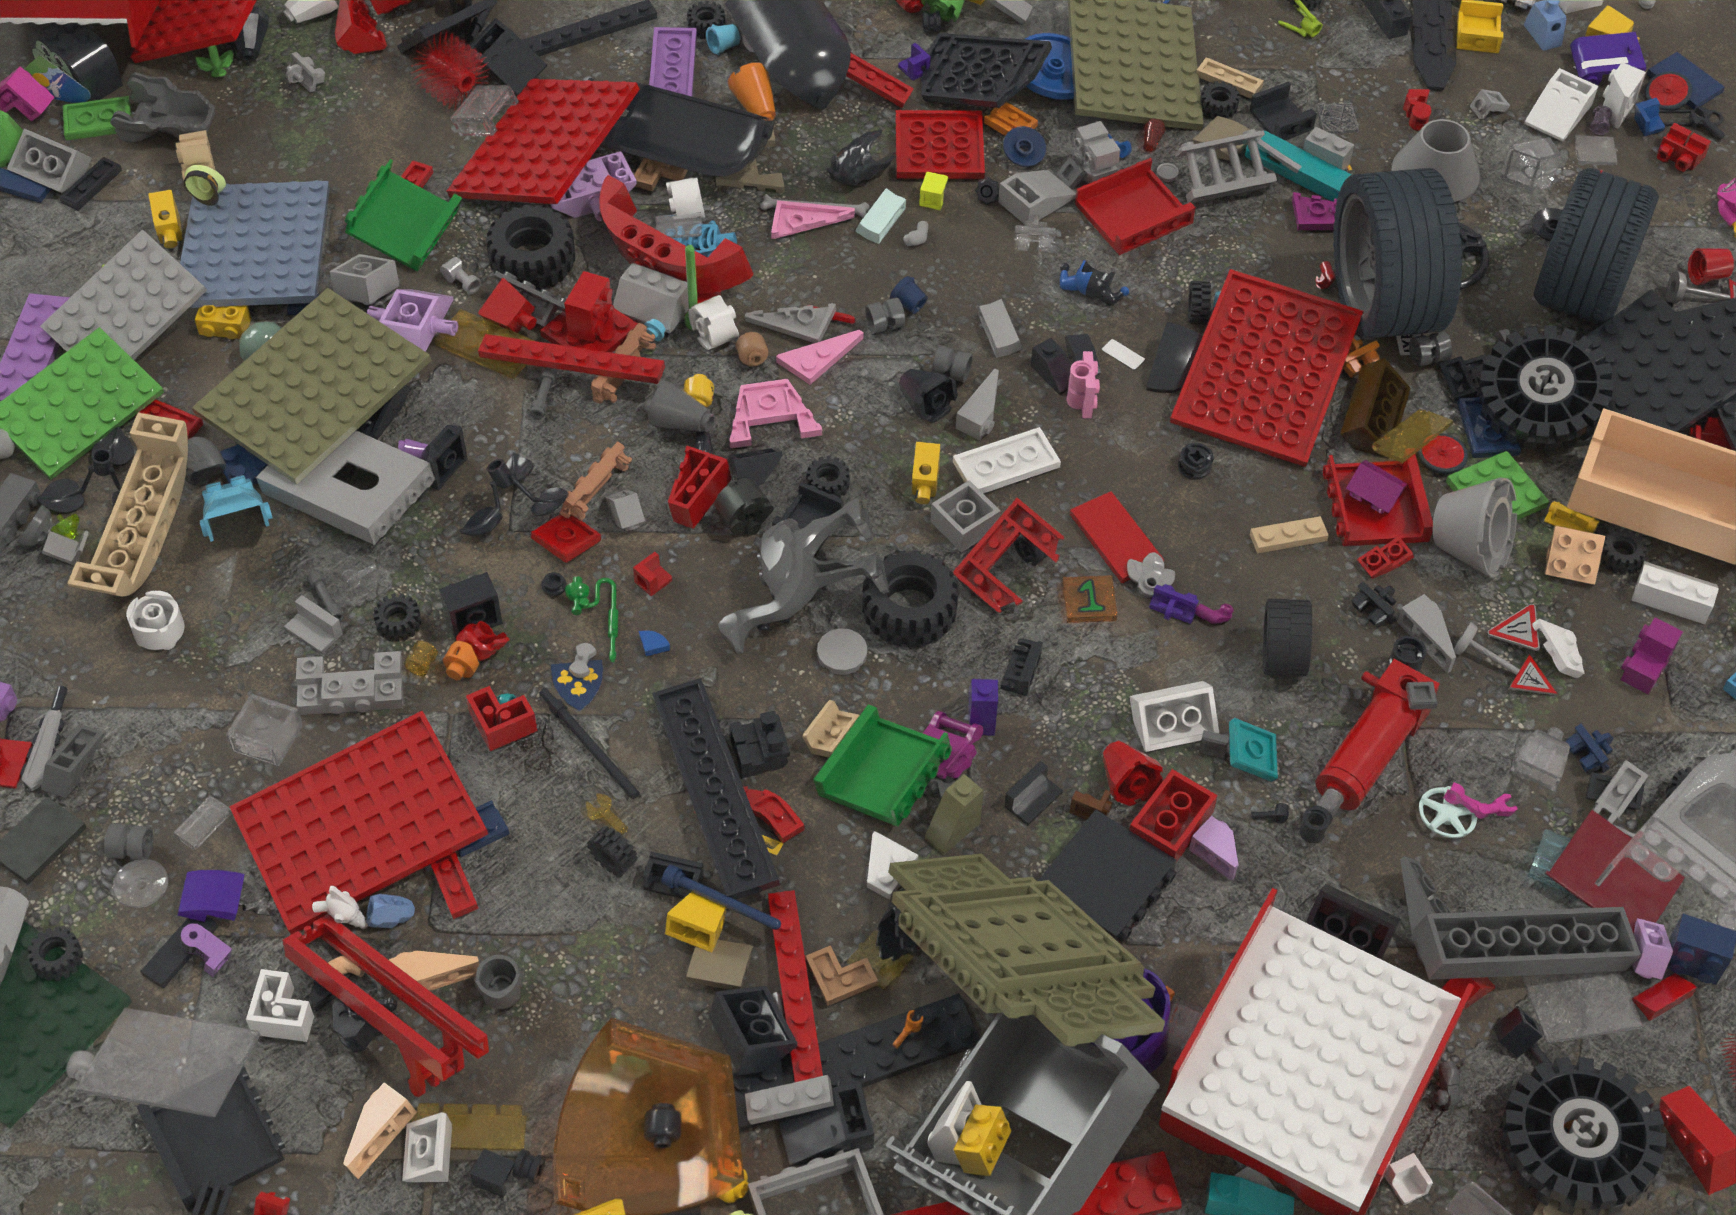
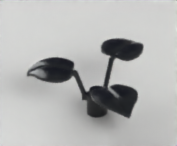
[37,426,134,514]
[459,452,569,536]

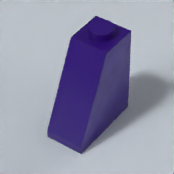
[968,679,998,736]

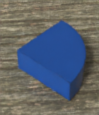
[639,631,670,656]

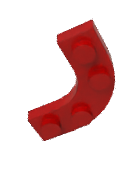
[694,786,805,843]

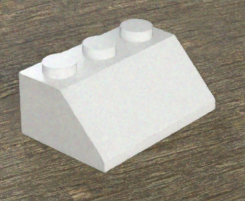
[1631,561,1719,624]
[1130,681,1219,752]

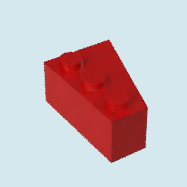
[668,446,732,529]
[1659,1086,1736,1195]

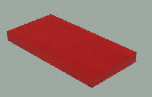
[1070,491,1164,583]

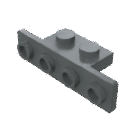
[494,271,566,327]

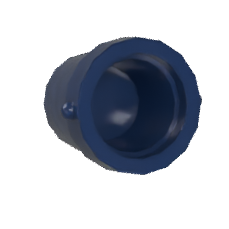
[890,276,928,314]

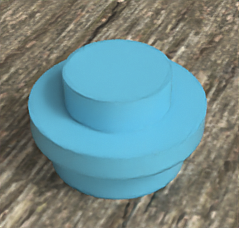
[644,319,665,341]

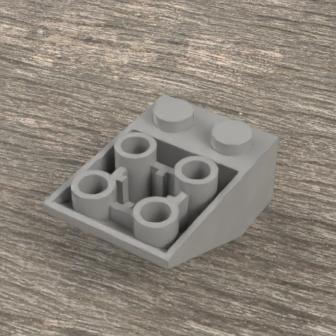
[998,170,1076,227]

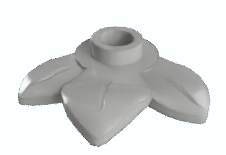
[1127,552,1175,598]

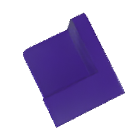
[898,43,930,81]

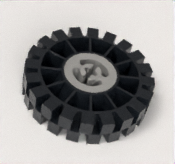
[1478,325,1614,451]
[1499,1057,1666,1215]

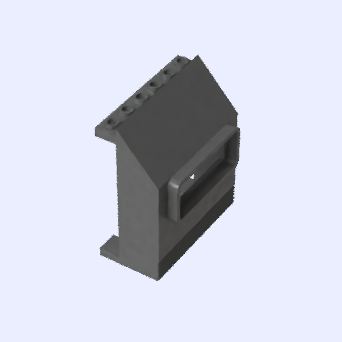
[885,1012,1159,1215]

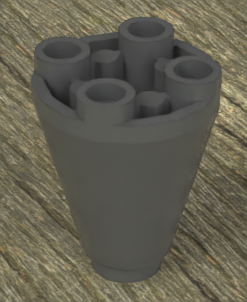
[645,380,715,432]

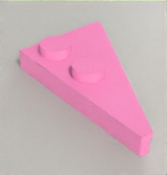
[771,200,855,239]
[776,330,863,385]

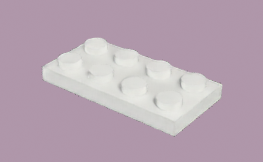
[953,427,1061,493]

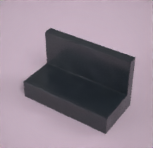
[1004,761,1063,826]

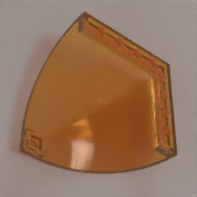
[553,1018,745,1215]

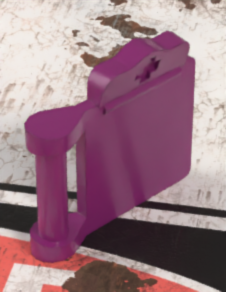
[923,711,983,779]

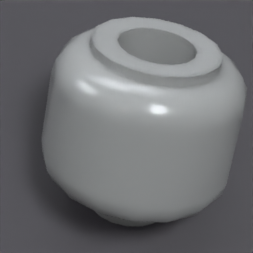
[66,1050,95,1081]

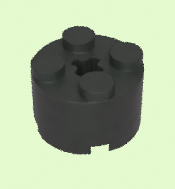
[714,478,774,535]

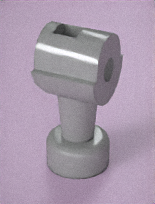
[440,257,481,295]

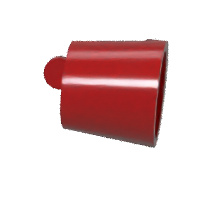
[1688,248,1734,285]

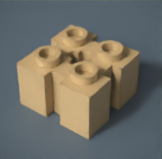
[176,130,216,181]

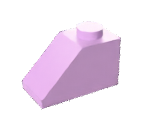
[1189,816,1238,881]
[1633,918,1673,979]

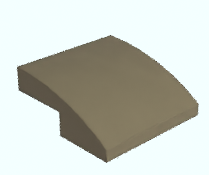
[1193,116,1250,160]
[686,940,753,990]

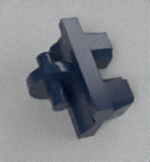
[1565,724,1613,774]

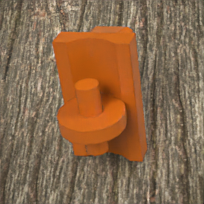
[1343,339,1380,378]

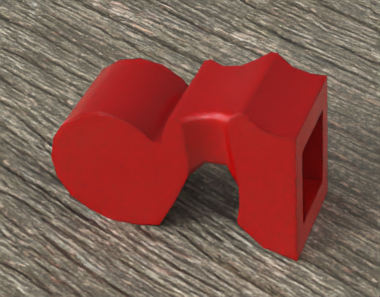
[1403,89,1431,131]

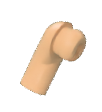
[328,956,365,977]

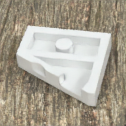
[1532,619,1585,678]
[867,831,918,900]

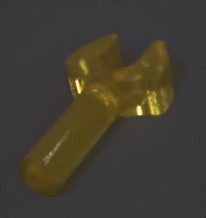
[586,793,628,835]

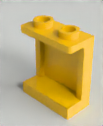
[1456,0,1503,54]

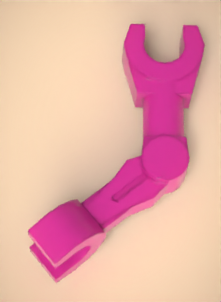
[1443,782,1518,819]

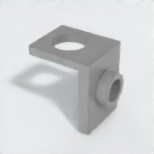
[42,531,89,565]

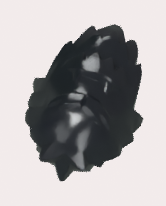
[826,130,896,187]
[876,888,921,962]

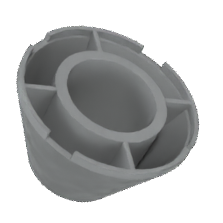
[1391,119,1480,203]
[1433,478,1517,577]

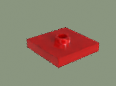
[531,514,601,563]

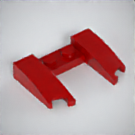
[953,498,1064,613]

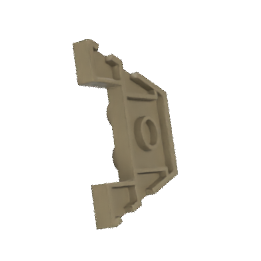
[715,130,784,193]

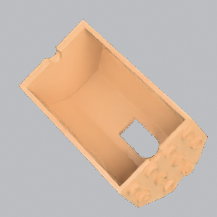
[1567,408,1736,565]

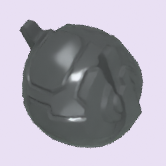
[185,437,226,485]
[474,955,526,1009]

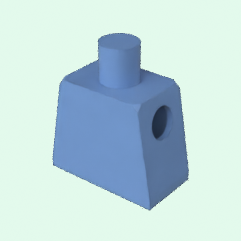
[1524,0,1566,51]

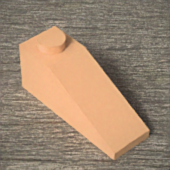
[389,951,480,991]
[343,1083,417,1179]

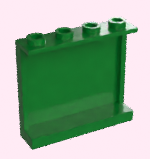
[813,704,952,826]

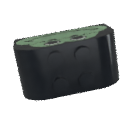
[28,22,123,102]

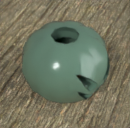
[239,322,282,362]

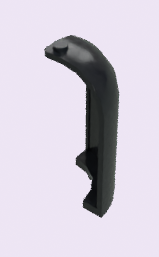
[725,0,851,109]
[604,83,775,176]

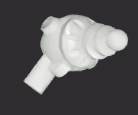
[312,886,368,929]

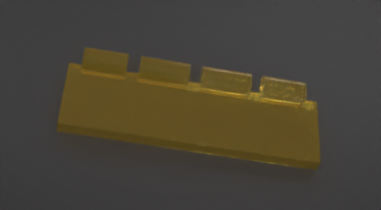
[1372,409,1453,463]
[411,1103,527,1151]

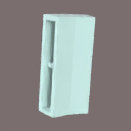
[855,188,906,244]

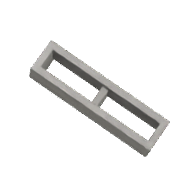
[978,299,1023,357]

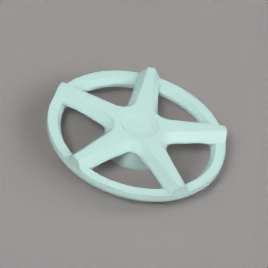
[1419,786,1477,838]

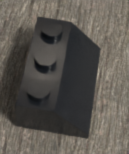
[1306,884,1401,960]
[709,986,797,1075]

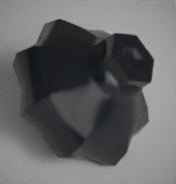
[974,177,999,205]

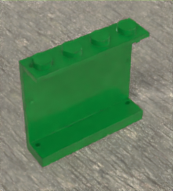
[344,159,462,272]

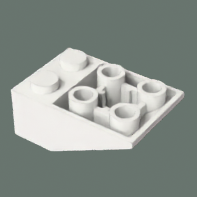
[1524,68,1598,142]

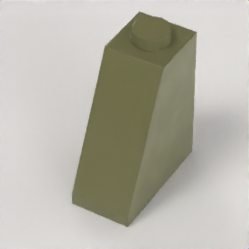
[925,774,984,856]

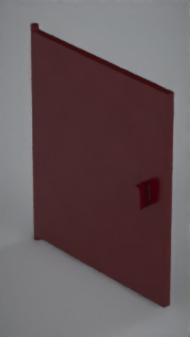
[1545,810,1685,934]

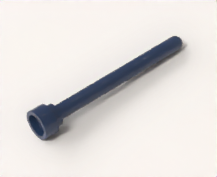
[661,864,781,930]

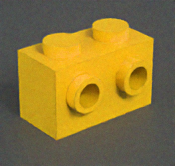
[195,305,252,339]
[953,1104,1011,1176]

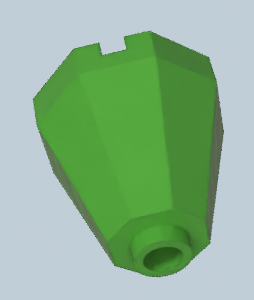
[0,110,23,168]

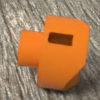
[443,641,480,680]

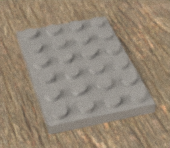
[40,229,207,360]

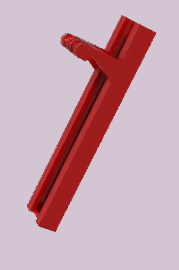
[282,914,489,1098]

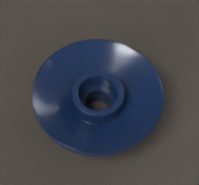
[1003,126,1046,167]

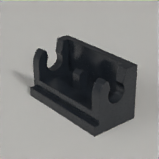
[1000,638,1043,696]
[643,851,704,899]

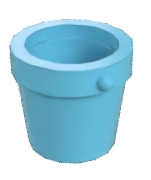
[706,24,740,55]

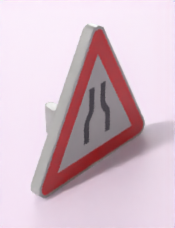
[1488,604,1540,651]

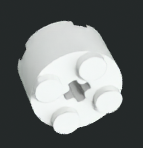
[666,178,706,227]
[689,295,739,350]
[127,591,185,650]

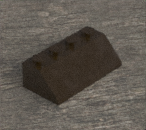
[1340,358,1411,458]

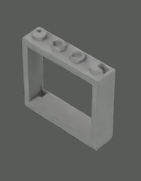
[748,1148,883,1215]

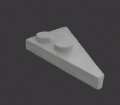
[744,303,837,343]

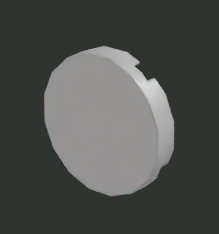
[817,628,867,675]

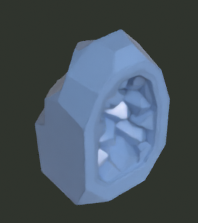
[366,894,415,928]

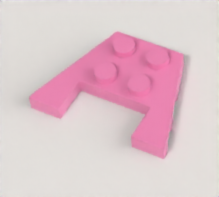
[730,379,822,448]

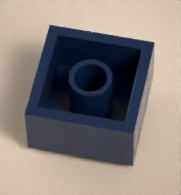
[1667,914,1736,985]

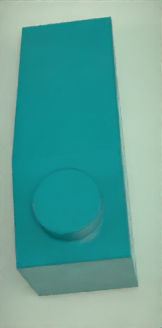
[1204,1172,1295,1215]

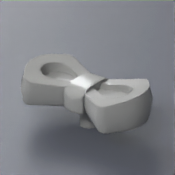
[569,643,596,678]

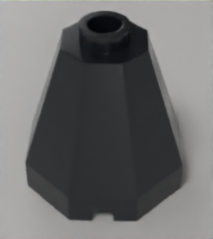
[230,7,269,61]
[899,369,958,423]

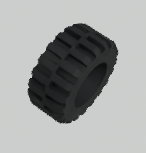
[486,205,576,290]
[862,550,959,647]

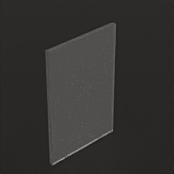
[76,1008,260,1117]

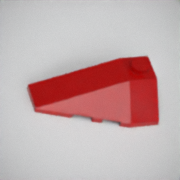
[335,0,387,54]

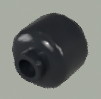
[644,1103,682,1149]

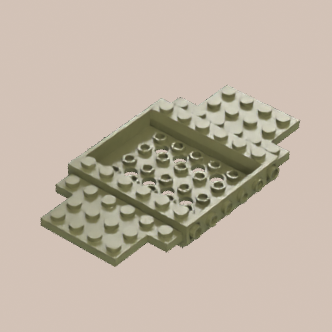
[888,854,1165,1046]

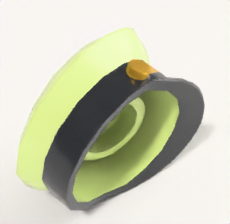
[183,165,226,206]

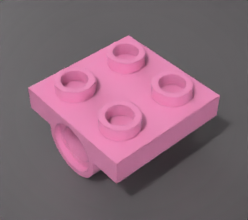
[1067,352,1100,418]

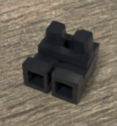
[729,711,790,779]

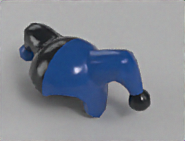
[1060,260,1129,305]

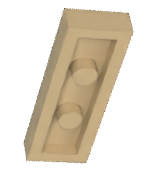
[1196,57,1264,99]
[1250,516,1328,554]

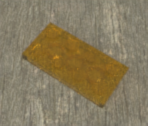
[435,309,534,379]

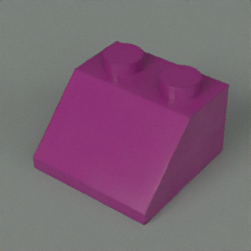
[1346,460,1407,514]

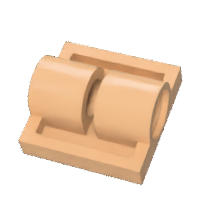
[1544,526,1605,585]

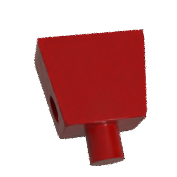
[478,278,537,334]

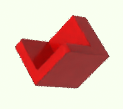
[633,552,672,596]

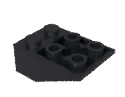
[467,18,547,96]
[778,1082,874,1167]

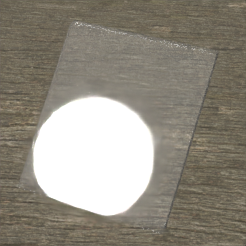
[1522,971,1643,1044]

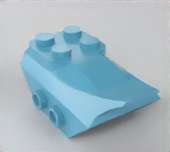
[200,475,273,542]

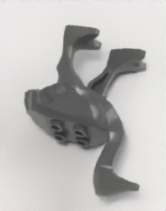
[718,497,889,655]

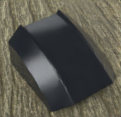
[421,425,468,491]

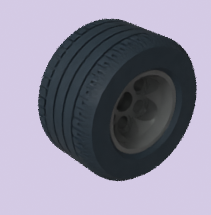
[1533,168,1660,325]

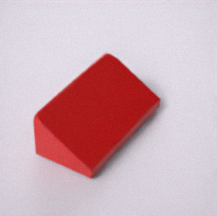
[1632,973,1697,1021]

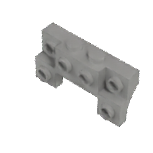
[296,651,403,715]

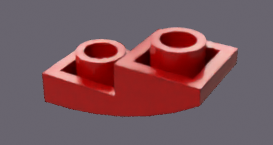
[1357,536,1414,579]

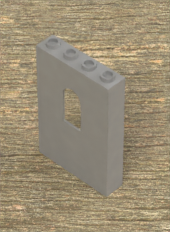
[256,431,435,545]

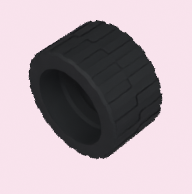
[1263,598,1312,677]

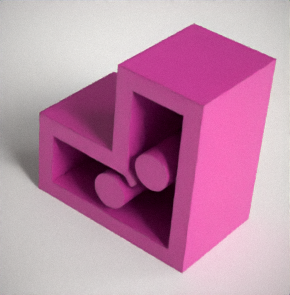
[0,67,54,122]

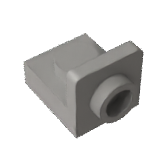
[1470,89,1510,119]

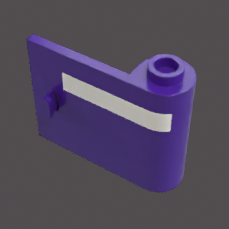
[1570,32,1646,85]

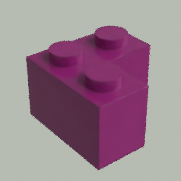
[1621,617,1683,695]

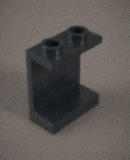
[1250,82,1317,141]

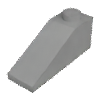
[956,369,999,441]
[1397,594,1456,673]

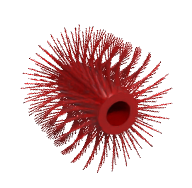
[412,32,491,111]

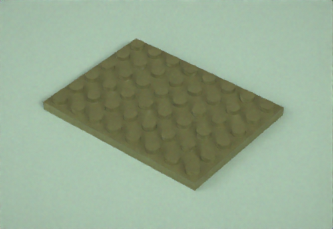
[1068,0,1204,131]
[192,288,432,485]

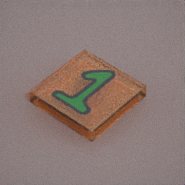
[1062,575,1118,623]

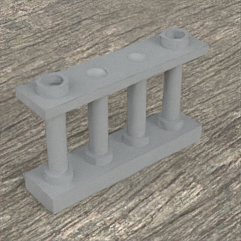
[1175,129,1277,203]

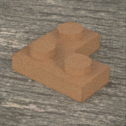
[634,158,688,191]
[805,945,878,1006]

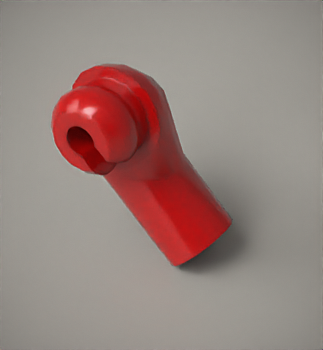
[1315,261,1336,289]

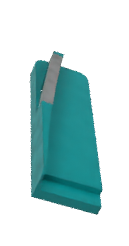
[1245,131,1352,202]

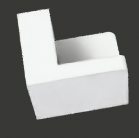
[1384,1153,1433,1205]

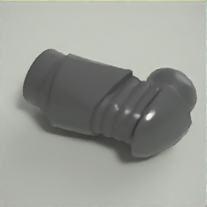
[1434,1061,1463,1108]

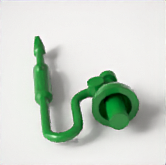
[565,576,618,662]

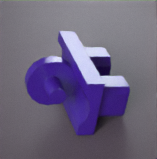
[1149,584,1199,624]

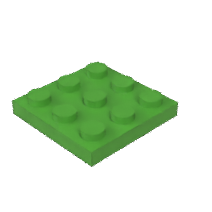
[1446,451,1549,520]

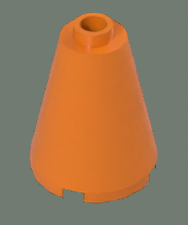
[728,63,776,119]

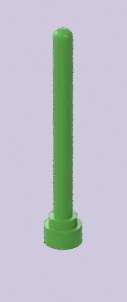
[685,245,698,330]

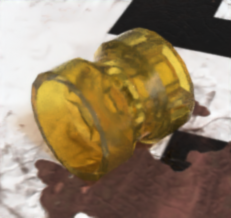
[404,640,438,676]

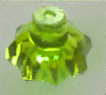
[51,514,80,539]

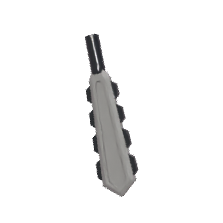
[20,686,68,791]

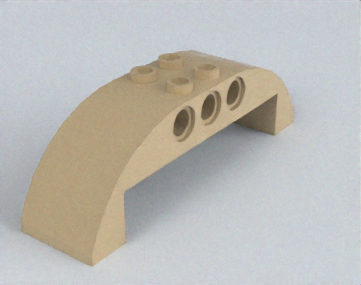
[68,413,188,596]

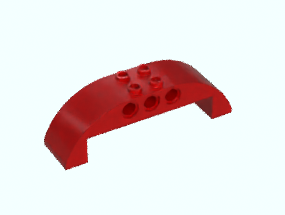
[599,175,754,294]

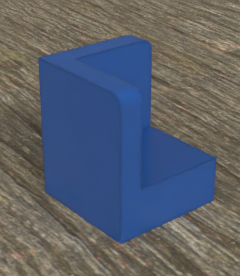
[1634,97,1665,136]

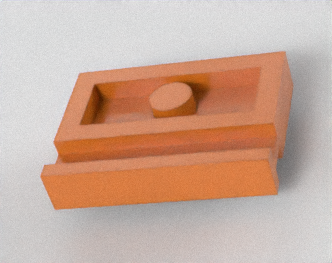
[984,102,1038,136]

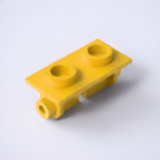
[1544,501,1600,533]

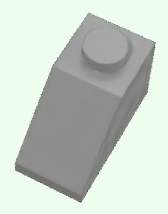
[604,489,645,531]

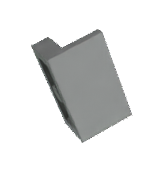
[284,595,343,654]

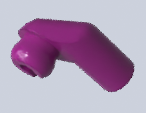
[1195,603,1234,624]

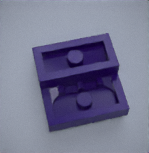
[177,870,245,922]

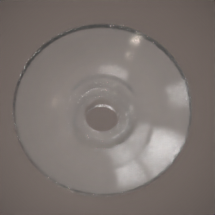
[112,859,168,908]

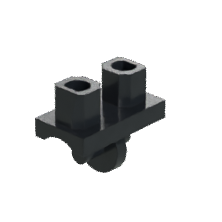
[1351,581,1397,628]

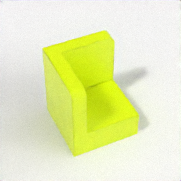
[919,172,948,210]

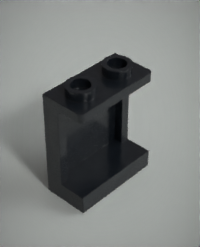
[772,482,844,556]

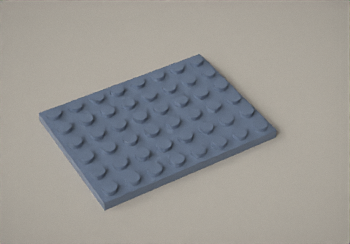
[180,180,330,308]

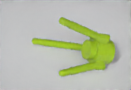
[1278,0,1323,37]

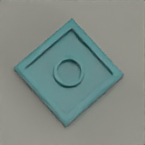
[1229,718,1278,782]

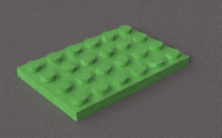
[0,327,164,480]

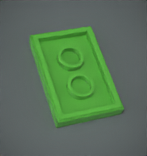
[63,96,131,141]

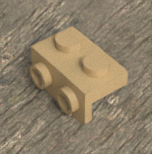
[802,700,860,757]

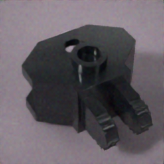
[333,998,398,1053]

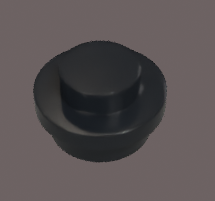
[541,572,567,596]

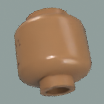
[736,332,768,367]

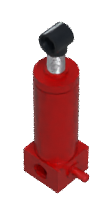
[1299,659,1440,843]

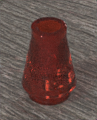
[1143,119,1166,152]

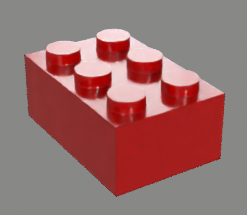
[1129,769,1218,863]

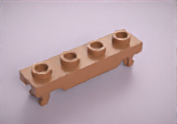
[591,323,656,404]
[560,442,632,521]

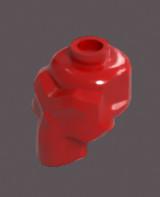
[456,621,510,661]

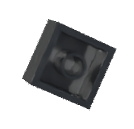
[439,572,503,641]

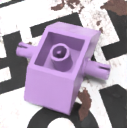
[550,151,637,221]
[367,289,458,352]

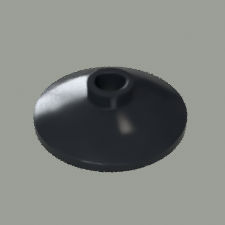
[1532,208,1563,241]

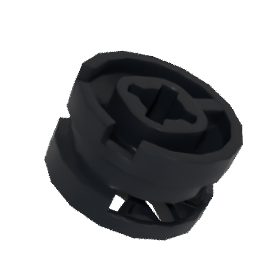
[1178,443,1214,480]
[1014,534,1048,566]

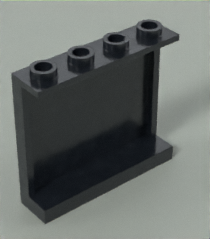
[1038,810,1177,943]
[136,1057,285,1211]

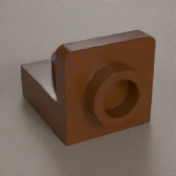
[1069,790,1113,820]

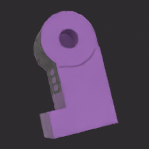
[180,924,232,977]

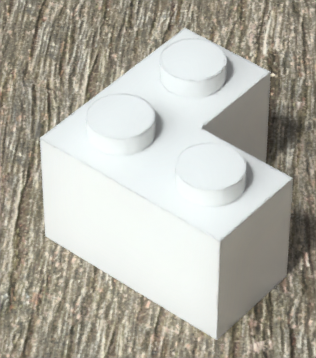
[246,969,314,1042]

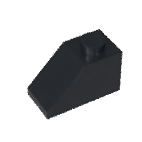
[1031,338,1071,395]

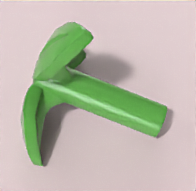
[196,45,233,77]

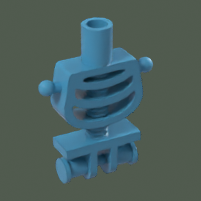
[665,220,737,258]

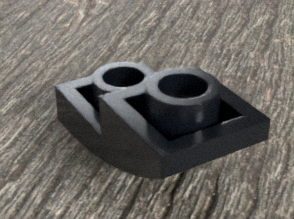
[1065,334,1101,376]

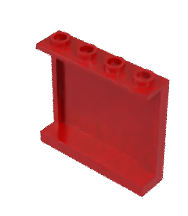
[1075,158,1196,255]
[1323,451,1433,546]

